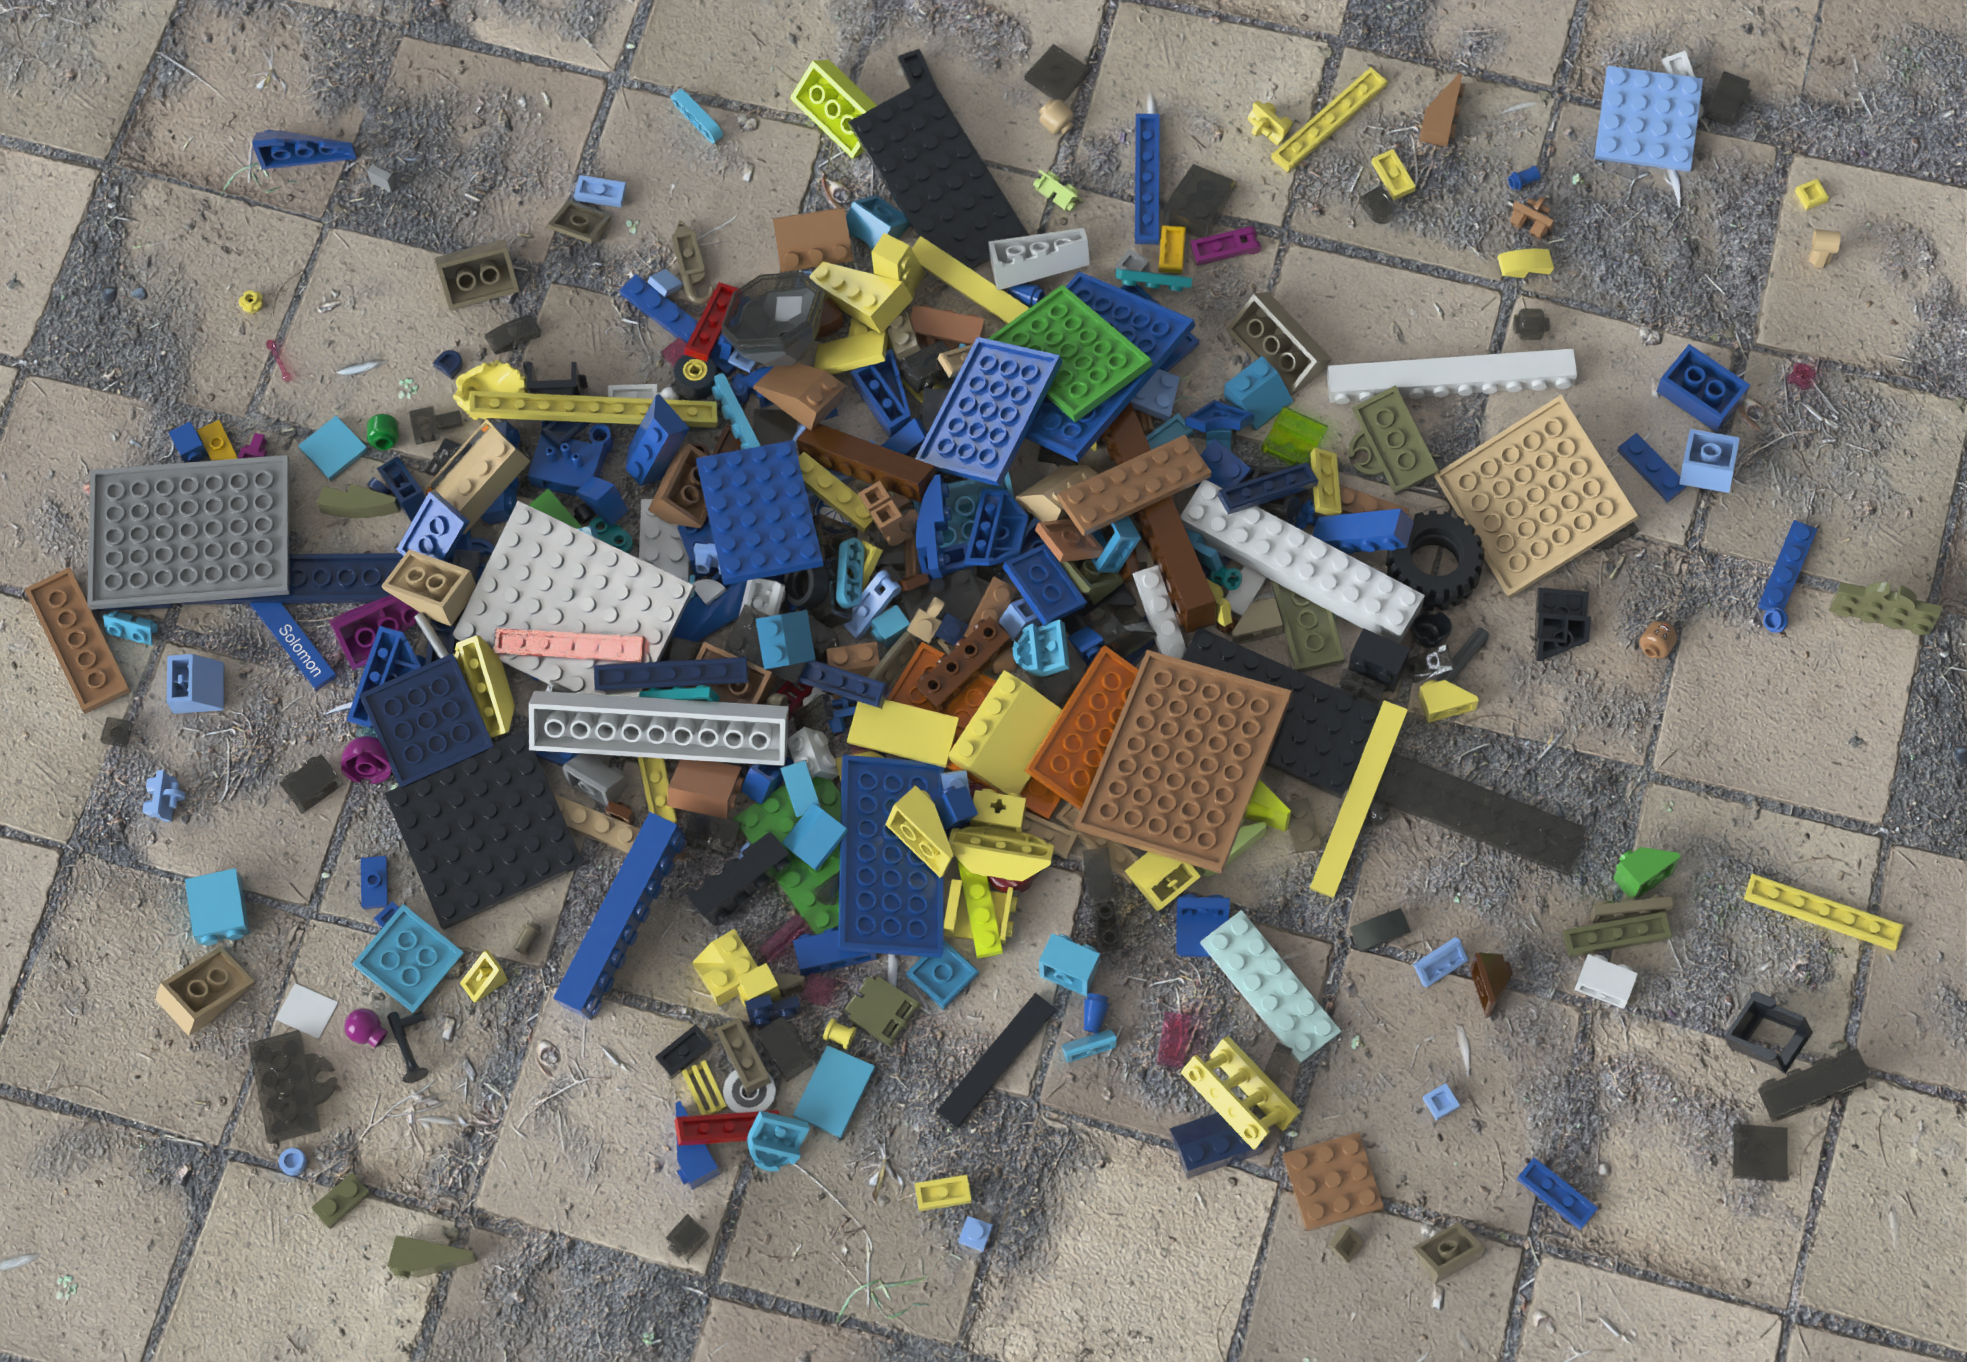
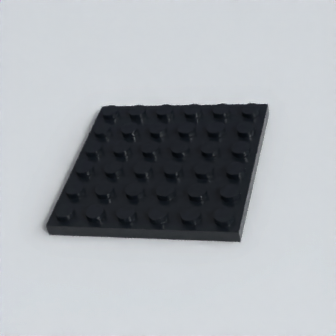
[384,729,584,930]

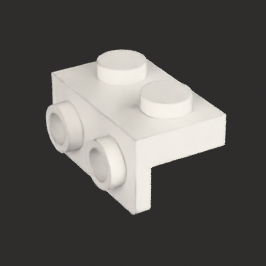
[737,578,786,629]
[788,727,839,780]

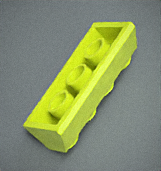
[790,60,877,158]

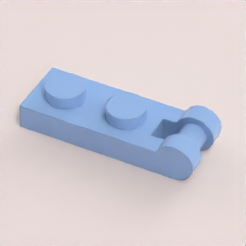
[840,570,902,639]

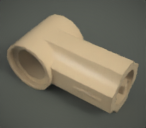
[1809,229,1841,268]

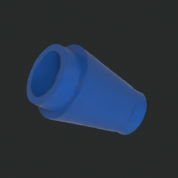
[1007,284,1045,308]
[1083,993,1110,1033]

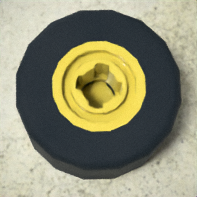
[673,355,718,400]

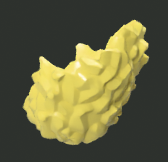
[453,360,529,420]

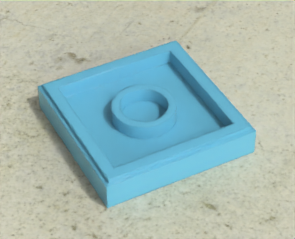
[298,416,368,481]

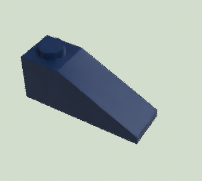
[377,456,426,523]

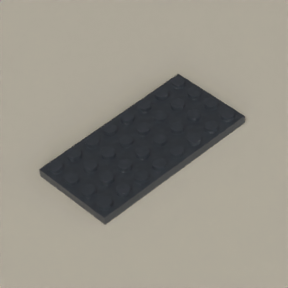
[848,77,1029,270]
[1182,627,1381,799]

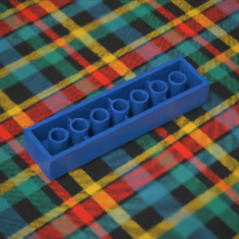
[553,812,686,1021]

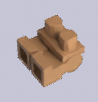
[858,481,918,546]

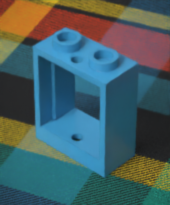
[1091,516,1141,573]

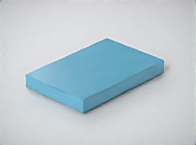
[793,1045,875,1138]

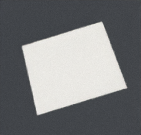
[275,983,338,1039]

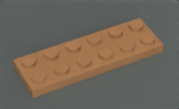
[1057,435,1212,537]
[24,567,131,714]

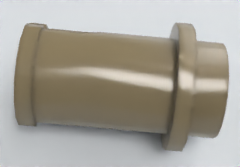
[513,920,542,955]

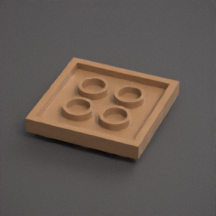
[1282,1132,1384,1232]

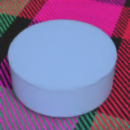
[279,1148,307,1176]

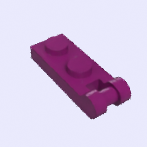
[1190,226,1262,266]

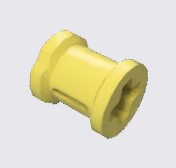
[823,1018,857,1050]

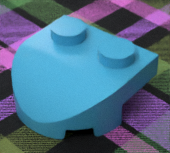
[1013,620,1070,677]
[747,1111,810,1171]

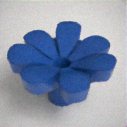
[1293,499,1318,530]

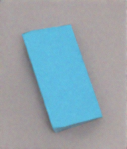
[1062,1029,1117,1063]

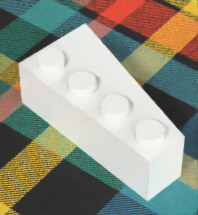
[989,228,1090,290]

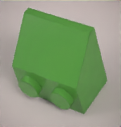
[1613,847,1681,898]

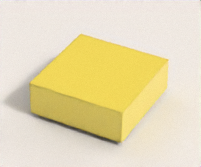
[1795,179,1829,210]

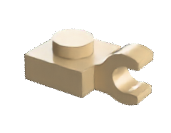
[907,597,945,643]

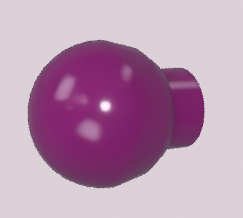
[344,1008,388,1048]

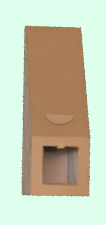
[1419,73,1465,147]

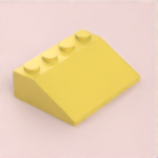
[948,670,1062,795]

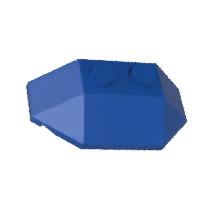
[964,489,1029,566]
[346,626,422,728]

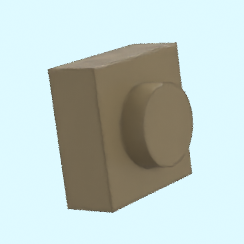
[1328,1224,1364,1263]

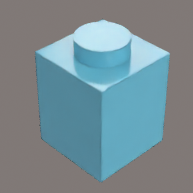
[871,605,910,649]

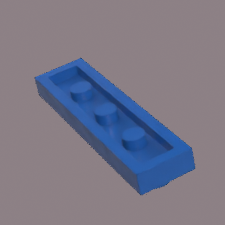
[1758,520,1817,611]

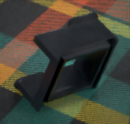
[523,361,588,396]
[1724,991,1813,1074]

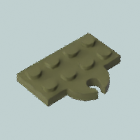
[1348,385,1440,495]
[1829,582,1942,635]

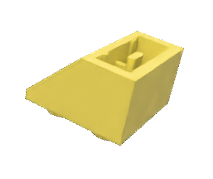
[1124,852,1201,911]

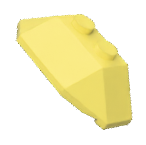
[455,635,515,738]
[948,826,1054,881]

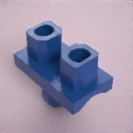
[824,696,858,734]

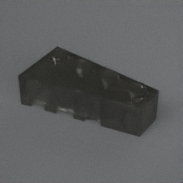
[1757,1048,1873,1123]

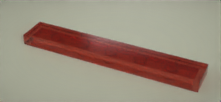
[493,628,645,663]

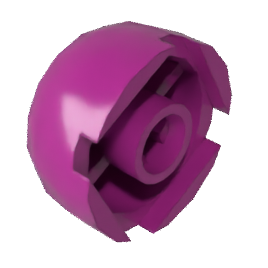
[341,736,391,784]

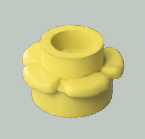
[239,290,263,313]

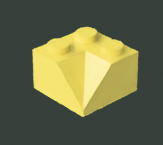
[692,929,758,1007]

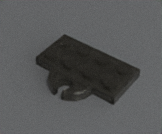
[248,1030,337,1144]

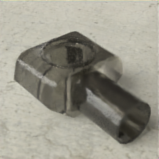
[409,406,463,445]

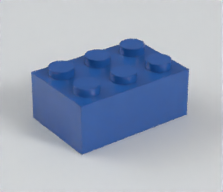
[1656,344,1750,433]

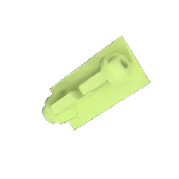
[1033,170,1083,212]

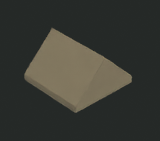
[1413,1222,1484,1284]

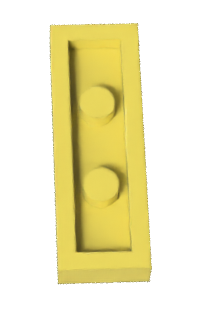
[1310,448,1342,516]

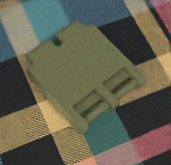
[844,976,922,1048]

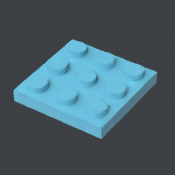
[352,904,464,1014]

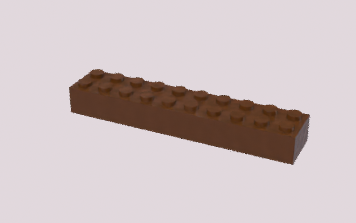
[1100,402,1216,633]

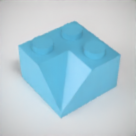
[1039,933,1100,997]

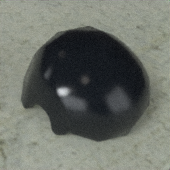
[1410,611,1452,649]

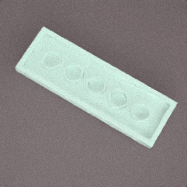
[1200,910,1341,1065]

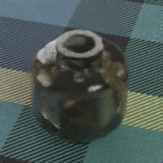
[1513,308,1550,340]

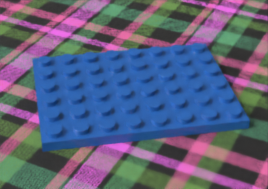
[1025,271,1196,462]

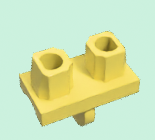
[1247,100,1293,146]

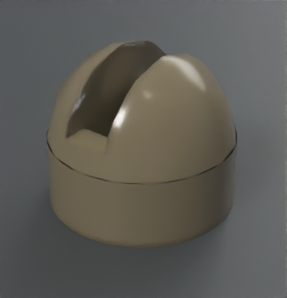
[767,693,788,706]

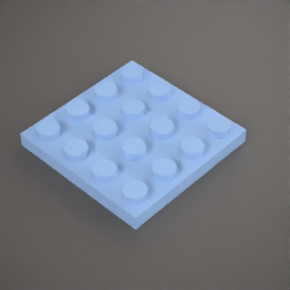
[1594,66,1703,172]

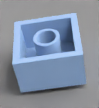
[1679,429,1740,493]

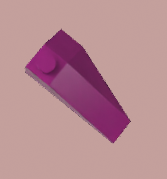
[328,595,420,670]

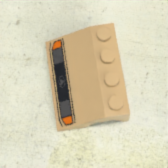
[423,419,530,535]

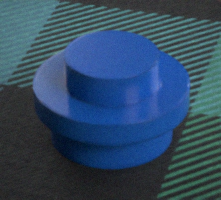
[1763,608,1789,633]

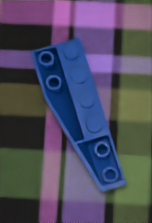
[670,571,785,651]

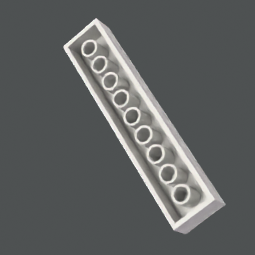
[1180,480,1425,644]
[529,691,789,766]

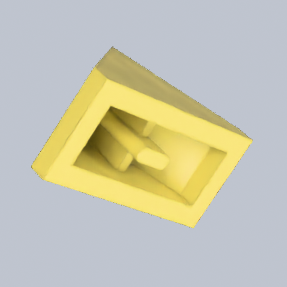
[460,950,508,1003]

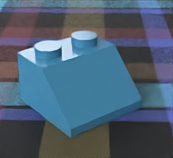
[846,195,910,250]
[1224,356,1293,431]
[756,610,816,669]

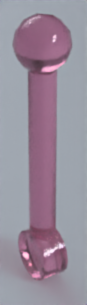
[266,339,291,382]

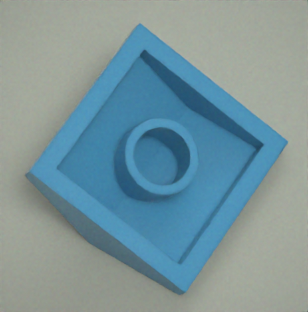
[782,802,849,871]

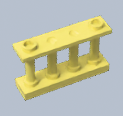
[1181,1036,1301,1149]

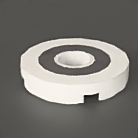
[723,1071,776,1113]

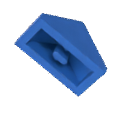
[575,476,628,528]

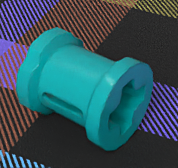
[1209,565,1242,590]

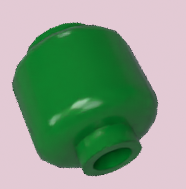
[367,414,399,450]

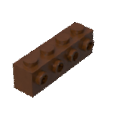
[916,616,1014,713]

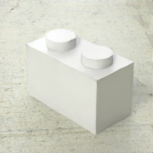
[1574,954,1638,1009]

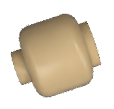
[1039,99,1074,135]

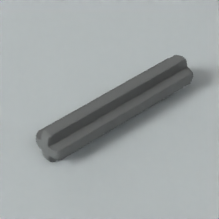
[1436,627,1489,683]

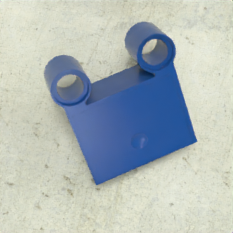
[527,420,613,497]

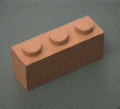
[910,305,985,350]

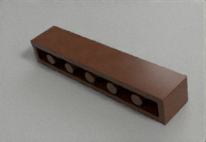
[796,424,936,502]

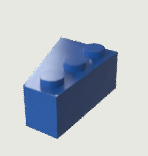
[851,348,911,438]

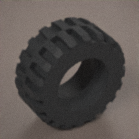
[1386,510,1485,611]

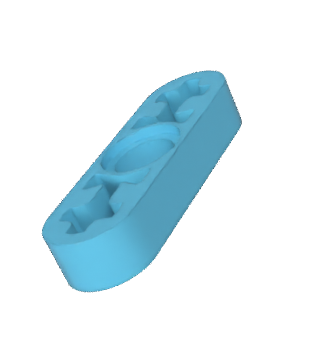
[671,89,723,144]
[836,538,864,609]

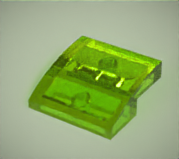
[1261,406,1328,465]

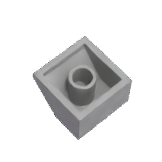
[562,753,628,807]

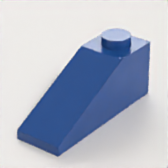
[675,1101,720,1190]

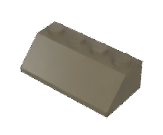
[1226,292,1332,396]

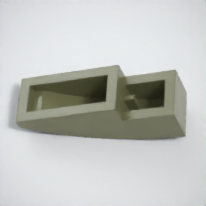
[317,484,401,518]

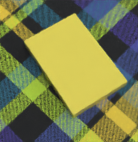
[814,328,889,375]

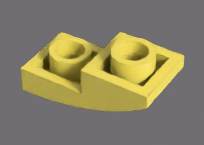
[1498,249,1554,278]
[1207,579,1232,627]

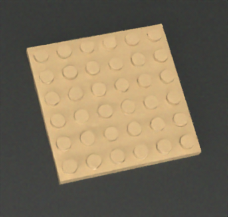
[1434,395,1639,599]

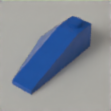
[252,130,357,170]

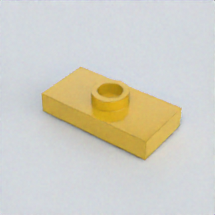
[1158,225,1186,274]
[197,420,238,461]

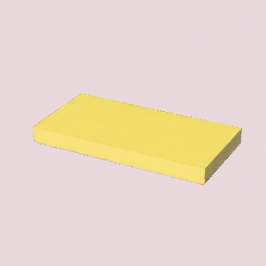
[847,699,959,768]

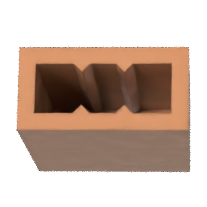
[667,759,745,819]

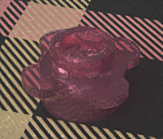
[1787,363,1816,390]

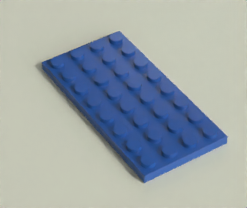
[838,755,944,958]

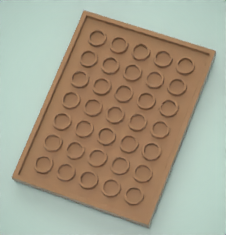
[1075,650,1292,874]

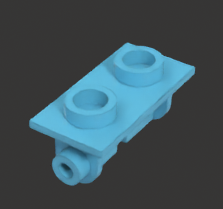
[103,611,158,646]

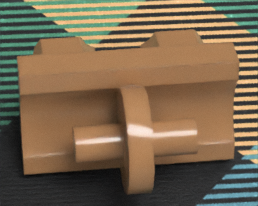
[1510,196,1555,240]

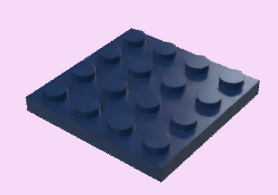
[359,653,494,788]

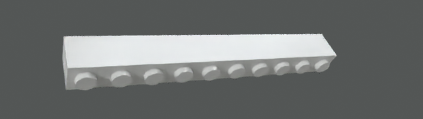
[1327,349,1577,404]

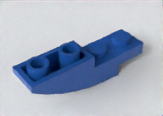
[916,475,952,579]

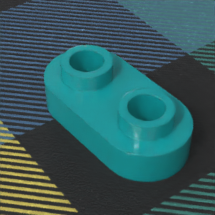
[589,517,633,554]

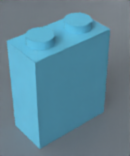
[185,868,250,946]

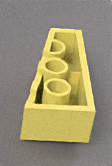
[872,233,926,305]
[807,262,913,334]

